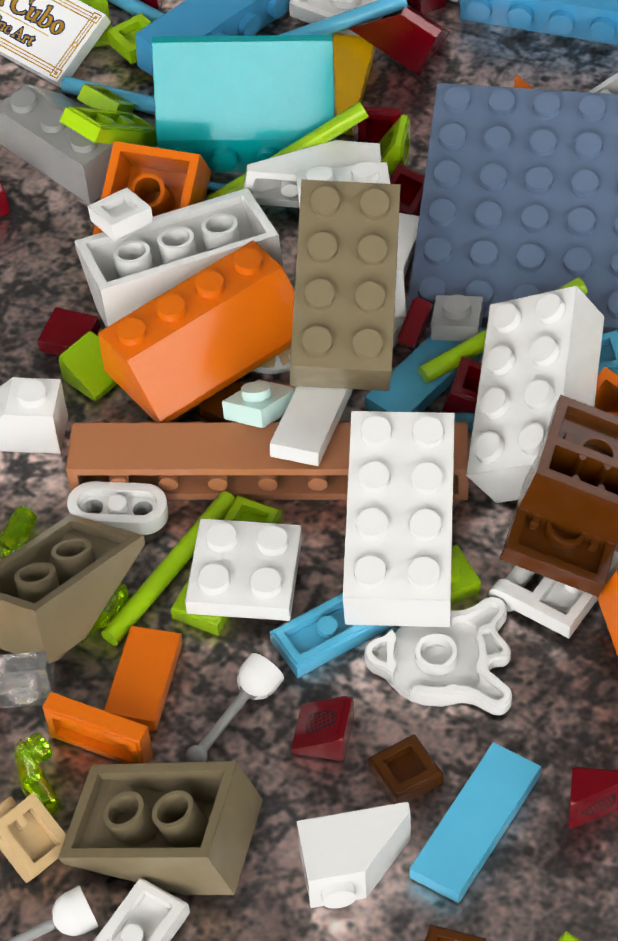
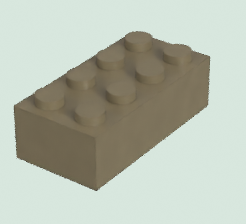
[290,179,400,391]

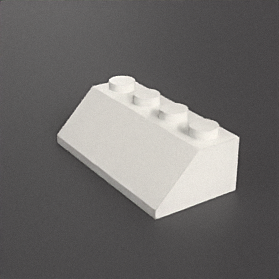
[74,188,284,328]

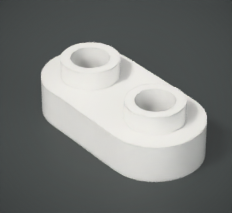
[67,481,169,535]

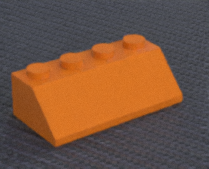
[98,240,295,423]

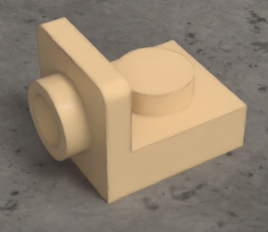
[0,792,66,883]

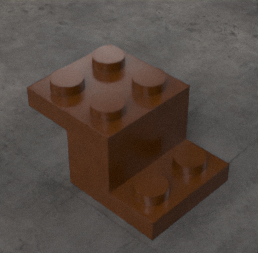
[500,395,618,597]

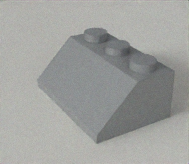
[0,84,113,204]

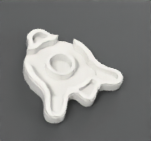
[364,597,512,715]

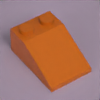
[92,141,212,235]

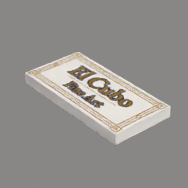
[0,0,111,88]

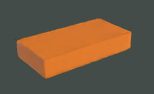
[104,626,183,731]
[42,692,153,764]

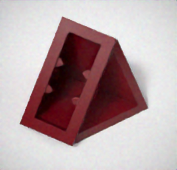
[348,7,450,75]

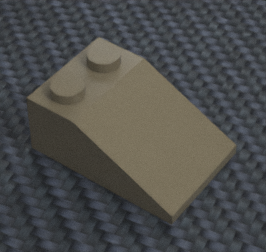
[0,514,145,665]
[58,761,263,895]

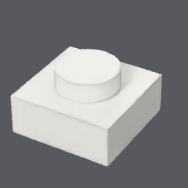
[88,187,154,241]

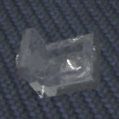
[0,651,55,708]

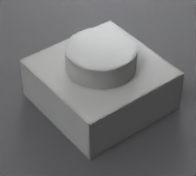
[430,294,484,341]

